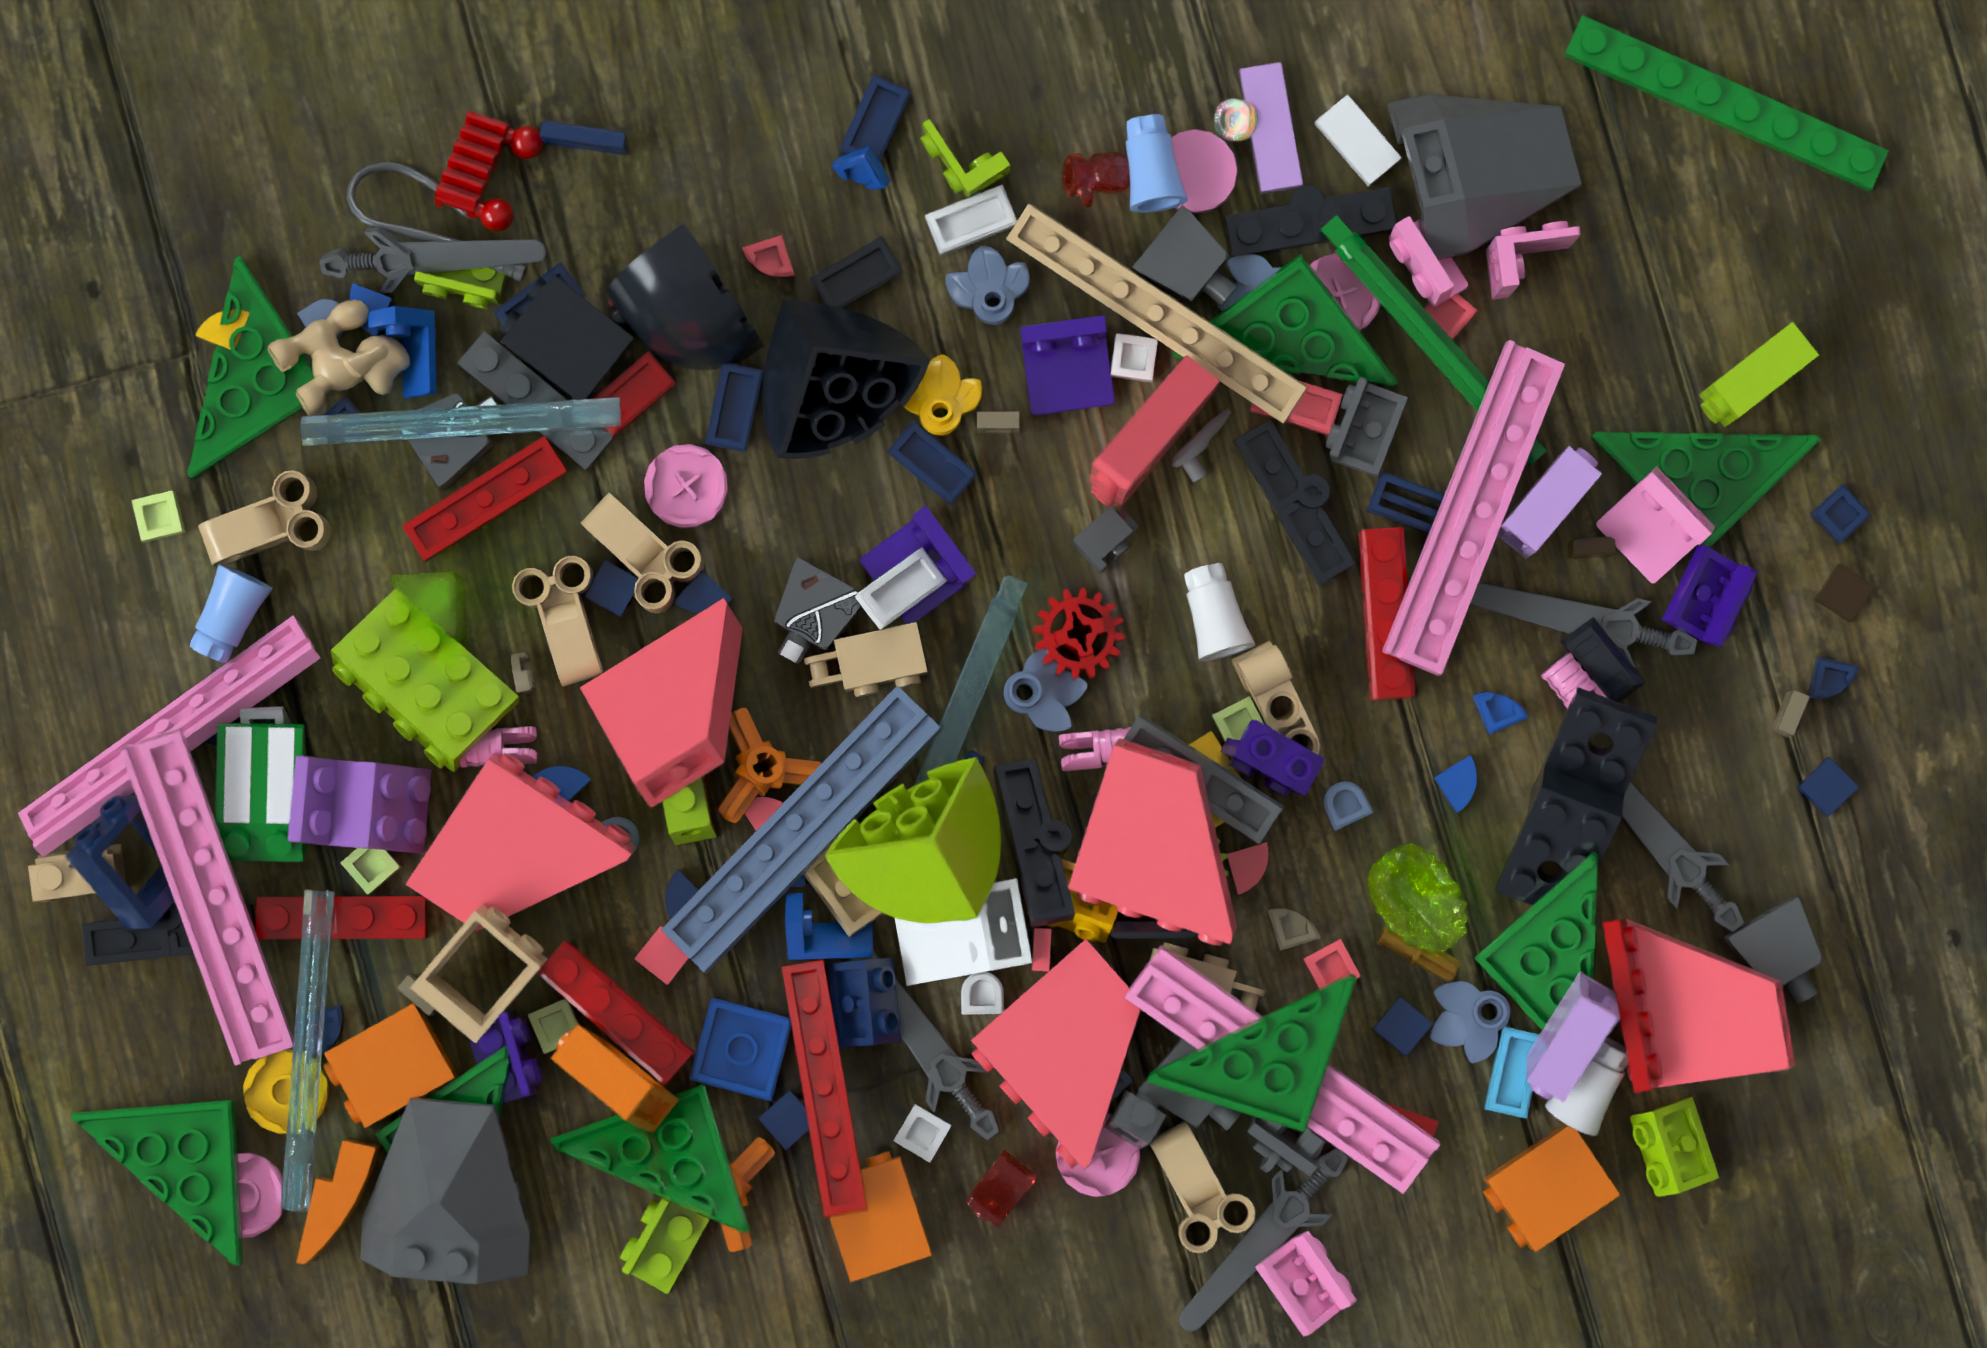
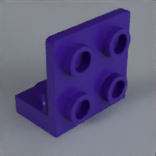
[1020,315,1114,416]
[860,505,976,624]
[469,1011,543,1103]

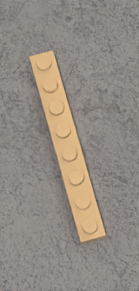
[1006,204,1309,423]

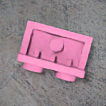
[1389,216,1468,309]
[1255,1231,1357,1337]

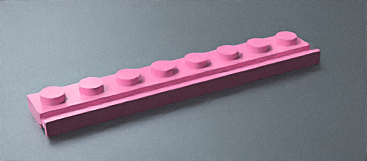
[1382,340,1565,676]
[18,615,321,857]
[120,728,295,1066]
[1125,945,1440,1194]

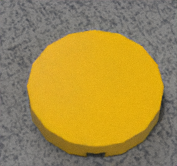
[243,1049,329,1134]

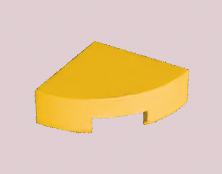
[195,309,250,349]

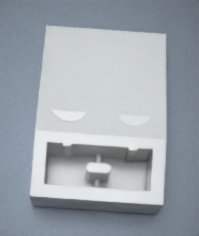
[894,879,1032,986]

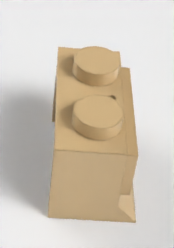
[28,844,127,902]

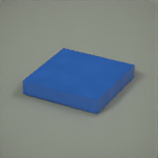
[689,997,792,1101]

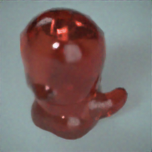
[1062,151,1130,207]

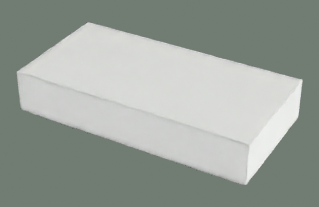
[1315,94,1402,187]
[925,185,1017,256]
[855,547,948,630]

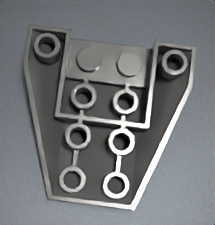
[1388,94,1582,260]

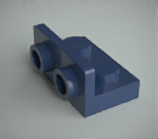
[827,957,901,1048]

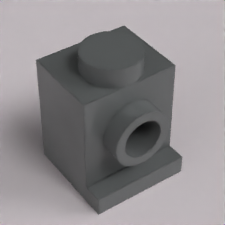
[1072,506,1139,574]
[1104,1090,1166,1149]

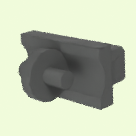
[1248,1116,1326,1176]

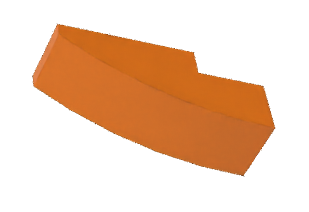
[296,1139,381,1264]

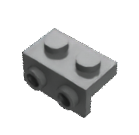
[1326,377,1408,478]

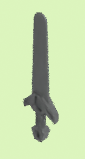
[319,227,546,293]
[1470,582,1697,668]
[1593,745,1744,933]
[850,950,1000,1140]
[1179,1147,1349,1331]

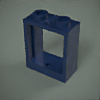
[65,795,175,929]

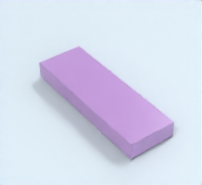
[1239,62,1303,194]

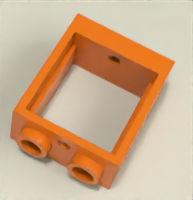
[551,1024,679,1133]

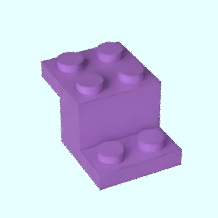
[288,756,432,854]

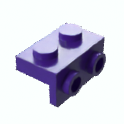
[1662,545,1757,646]
[1220,720,1324,797]

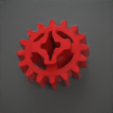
[1033,587,1125,680]

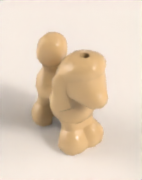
[267,300,410,416]

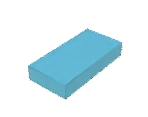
[1484,1027,1539,1119]

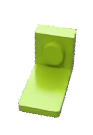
[920,119,1010,198]

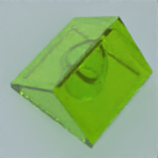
[388,571,467,644]

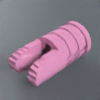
[1541,652,1607,709]
[460,726,537,768]
[1059,727,1131,772]

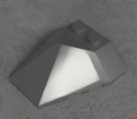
[360,1097,531,1284]

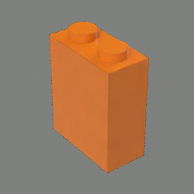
[323,1003,460,1128]
[1483,1123,1620,1252]
[830,1151,932,1283]

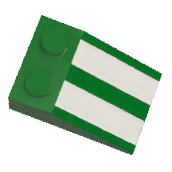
[215,723,309,862]

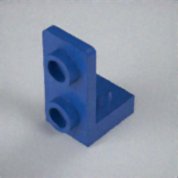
[368,306,437,398]
[785,893,873,960]

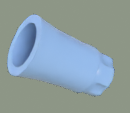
[1125,114,1188,213]
[190,563,273,663]

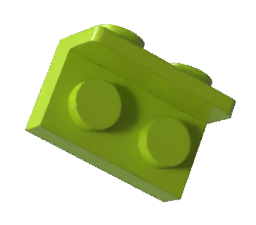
[414,267,507,309]
[1630,1097,1719,1197]
[620,1197,710,1294]

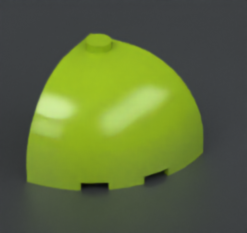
[825,757,1001,924]

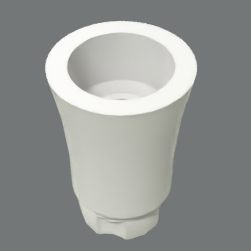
[1184,563,1256,661]
[1545,1036,1629,1136]

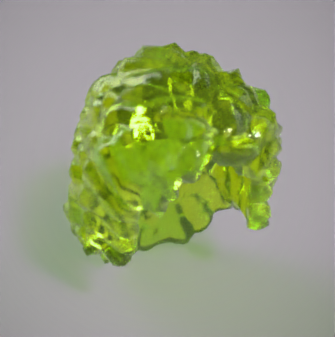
[1367,842,1468,954]

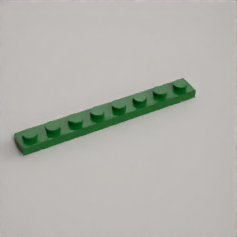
[1564,15,1889,191]

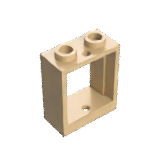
[410,904,547,1043]

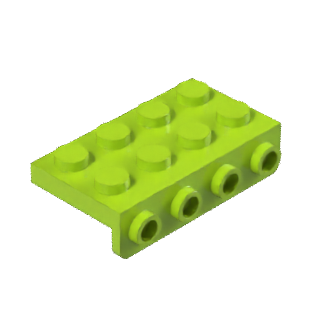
[331,587,519,772]

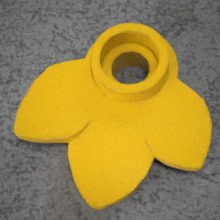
[904,355,982,435]

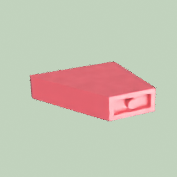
[1088,355,1220,508]
[580,598,743,808]
[1068,738,1237,946]
[406,752,636,931]
[1605,918,1796,1087]
[971,939,1141,1170]

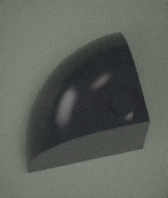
[606,223,764,370]
[763,299,930,459]

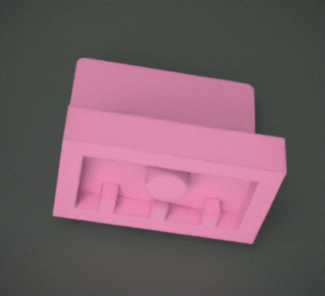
[1486,221,1581,300]
[1596,466,1715,583]

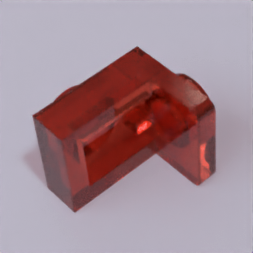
[966,1150,1038,1227]

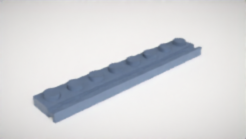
[661,685,943,974]

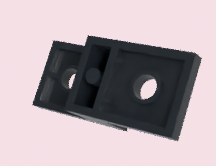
[1495,687,1657,905]

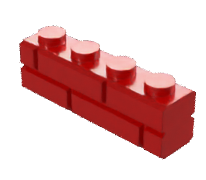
[1358,527,1415,701]
[537,941,696,1086]

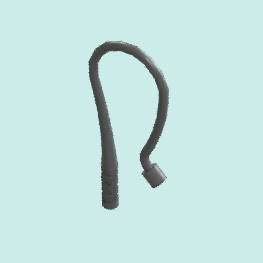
[346,162,528,282]

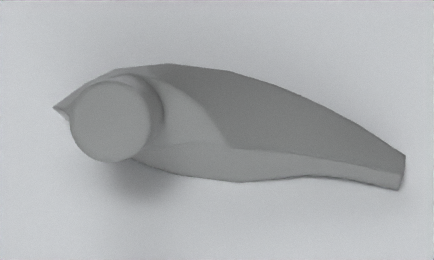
[1171,409,1231,482]

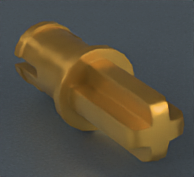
[1377,920,1461,982]

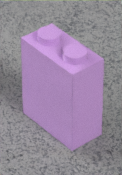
[1497,446,1602,559]
[1527,972,1618,1102]

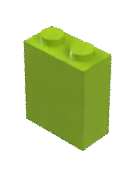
[1699,322,1819,427]

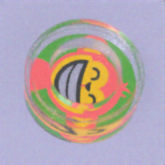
[1214,98,1258,142]

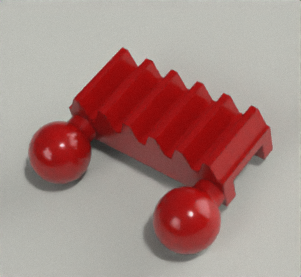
[434,111,543,232]

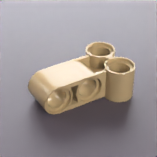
[198,470,332,566]
[580,493,705,614]
[512,556,603,687]
[1232,641,1320,755]
[1150,1121,1255,1253]

